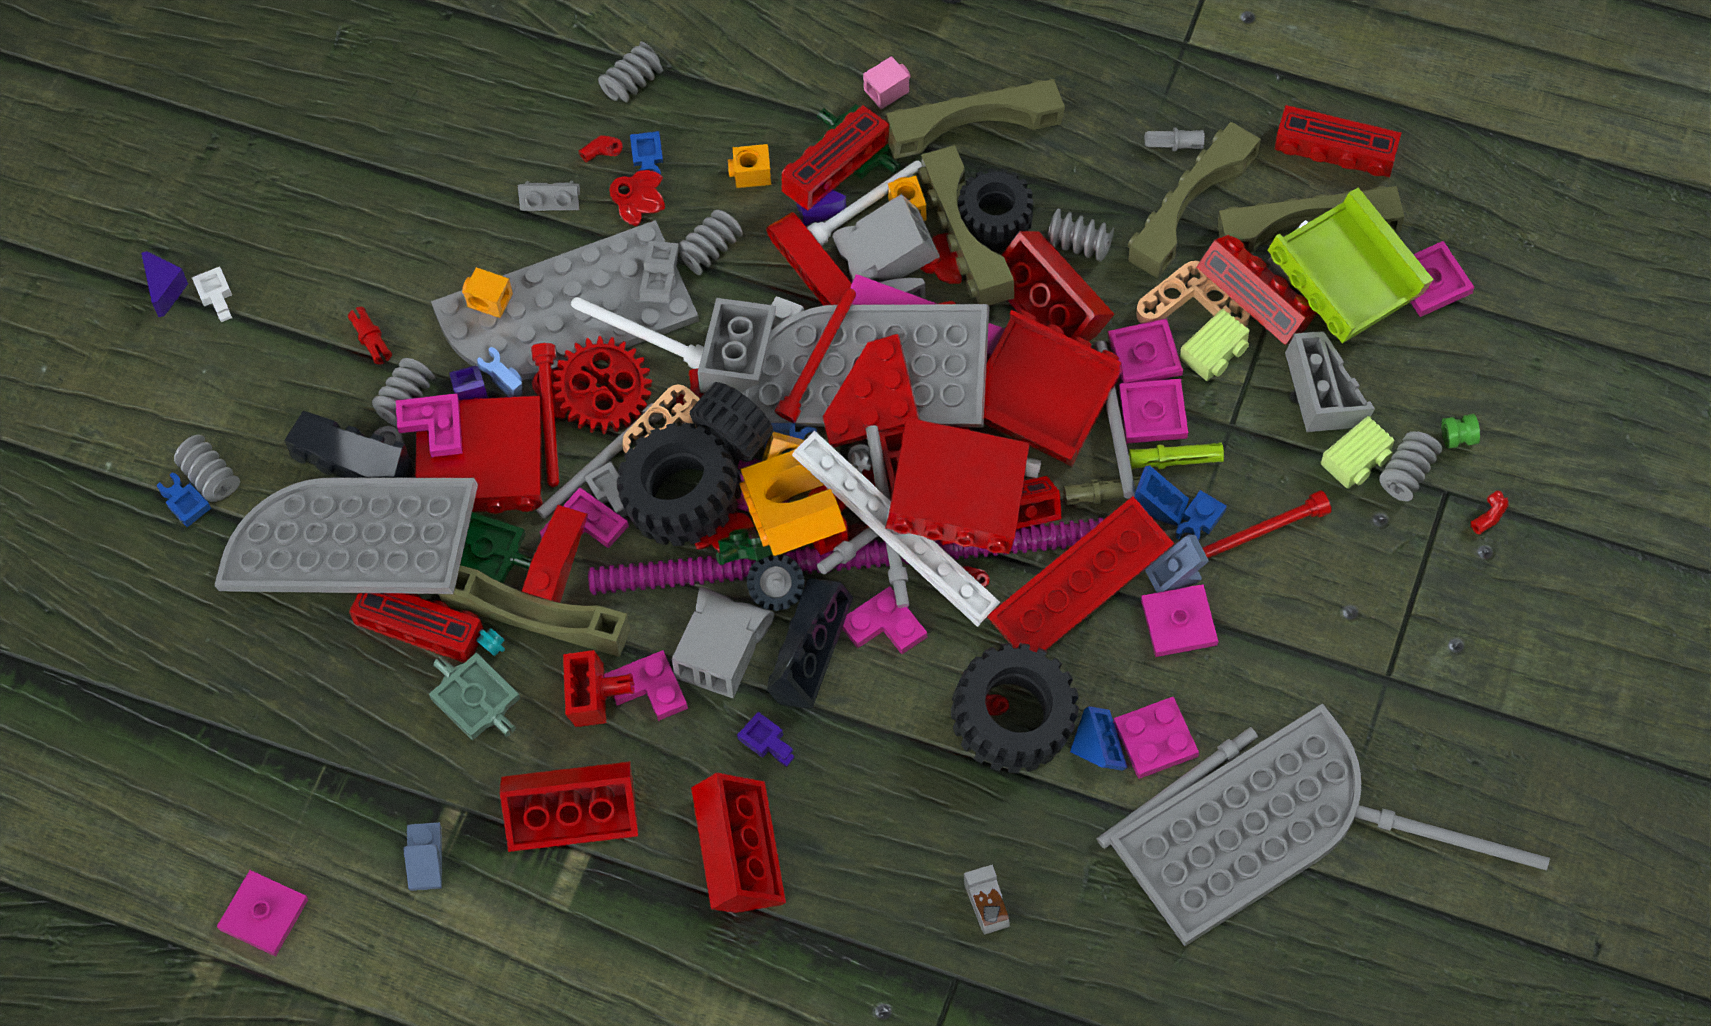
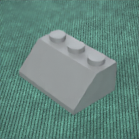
[698,298,776,394]

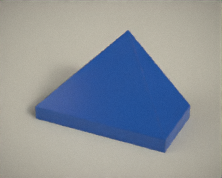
[1135,465,1189,526]
[1070,706,1127,771]

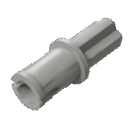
[1144,127,1204,151]
[848,439,872,473]

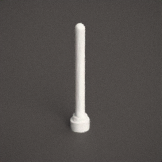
[807,161,922,246]
[571,297,704,369]

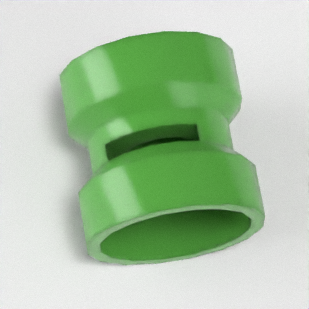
[1441,414,1480,449]

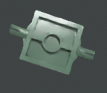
[429,653,520,741]

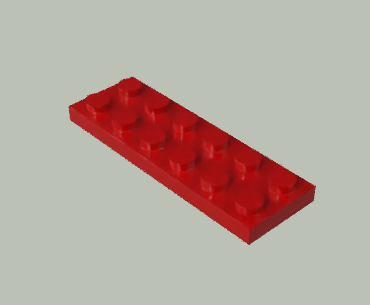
[987,496,1174,652]

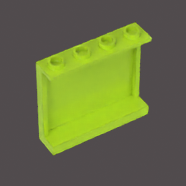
[1268,188,1434,344]

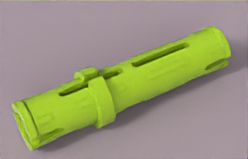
[1128,442,1224,470]

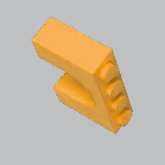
[739,449,846,556]

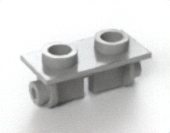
[518,181,580,211]

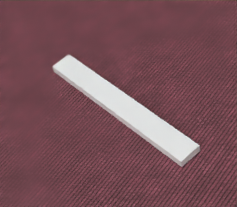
[792,431,1000,627]

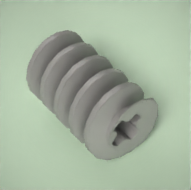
[598,41,663,102]
[1048,208,1114,262]
[678,210,743,275]
[372,358,435,427]
[1380,431,1442,501]
[174,435,240,502]

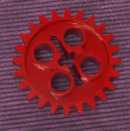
[552,336,652,434]

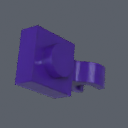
[737,712,795,767]

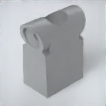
[832,194,940,283]
[672,587,774,698]

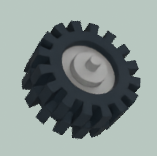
[747,554,804,611]

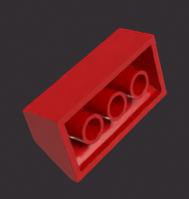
[1001,231,1114,342]
[500,761,638,852]
[691,773,786,913]

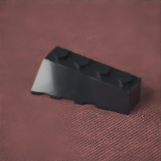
[284,411,414,478]
[766,578,853,709]

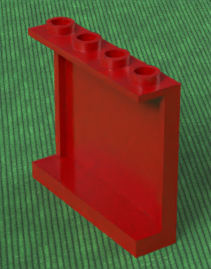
[983,310,1122,467]
[416,396,543,514]
[885,417,1030,554]

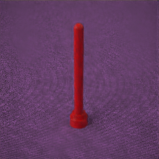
[774,288,856,423]
[531,343,559,487]
[1202,490,1332,558]

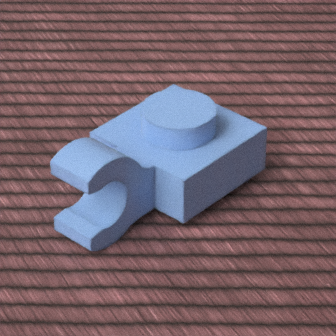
[477,347,522,397]

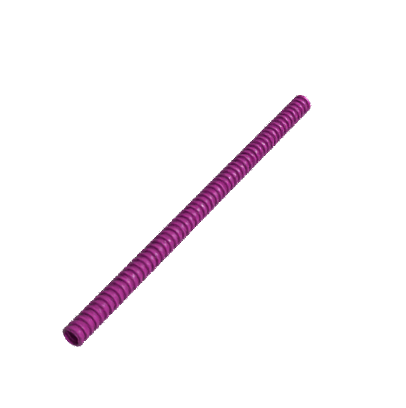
[588,517,1103,595]

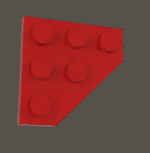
[823,334,920,448]

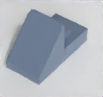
[1145,534,1209,593]
[404,822,442,891]

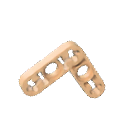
[1136,261,1250,327]
[622,384,700,453]

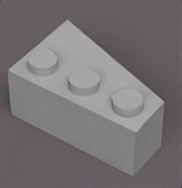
[1285,331,1375,432]

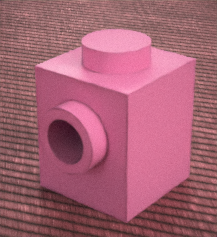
[863,56,910,109]

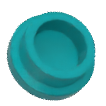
[476,628,505,656]

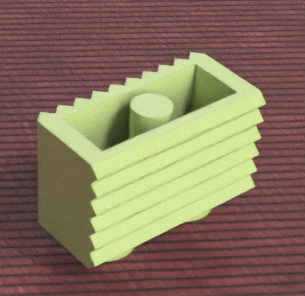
[1180,309,1249,381]
[1321,416,1394,489]

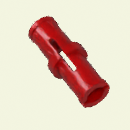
[348,307,392,365]

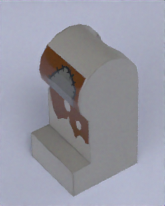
[964,864,1010,935]

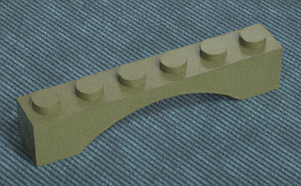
[885,79,1065,159]
[1128,122,1261,279]
[918,145,1014,306]
[1217,186,1405,253]
[439,565,631,657]

